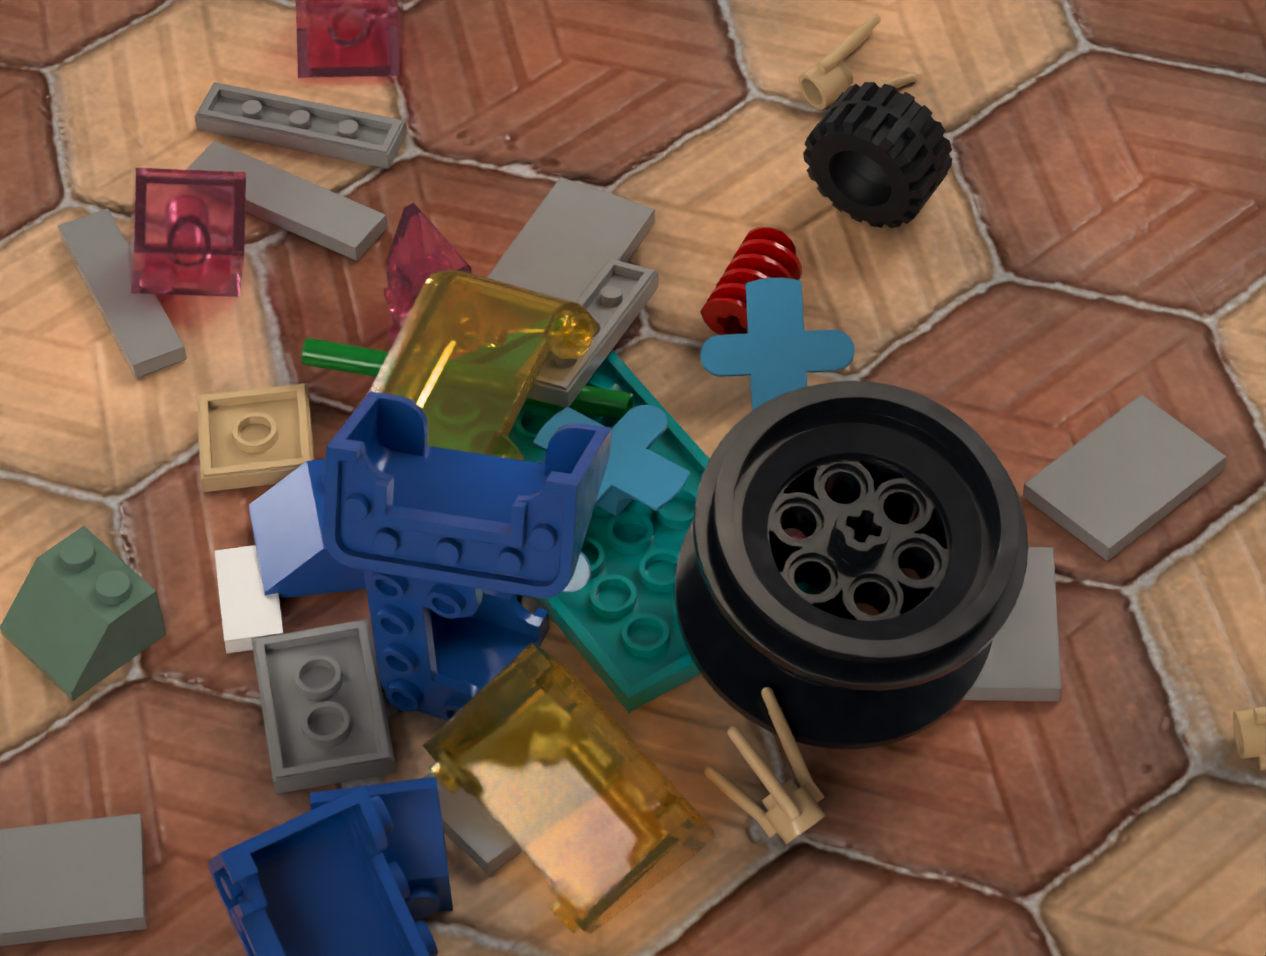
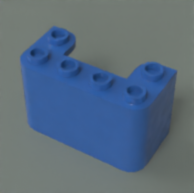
[364,570,550,733]
[208,786,438,956]

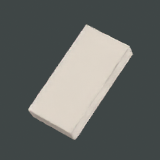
[214,545,284,654]

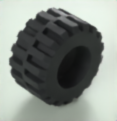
[803,82,952,228]

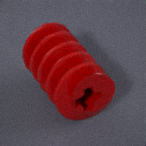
[700,227,802,335]

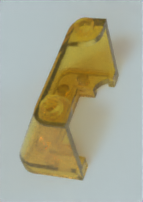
[369,270,600,461]
[422,642,716,934]

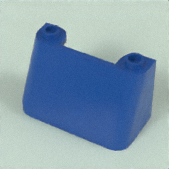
[323,391,612,598]

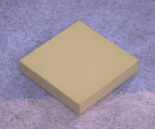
[196,383,315,492]

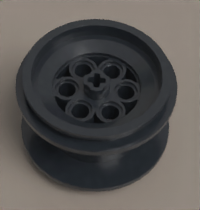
[674,381,1028,749]

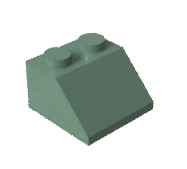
[0,526,166,701]

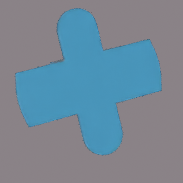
[700,278,855,411]
[533,405,691,517]

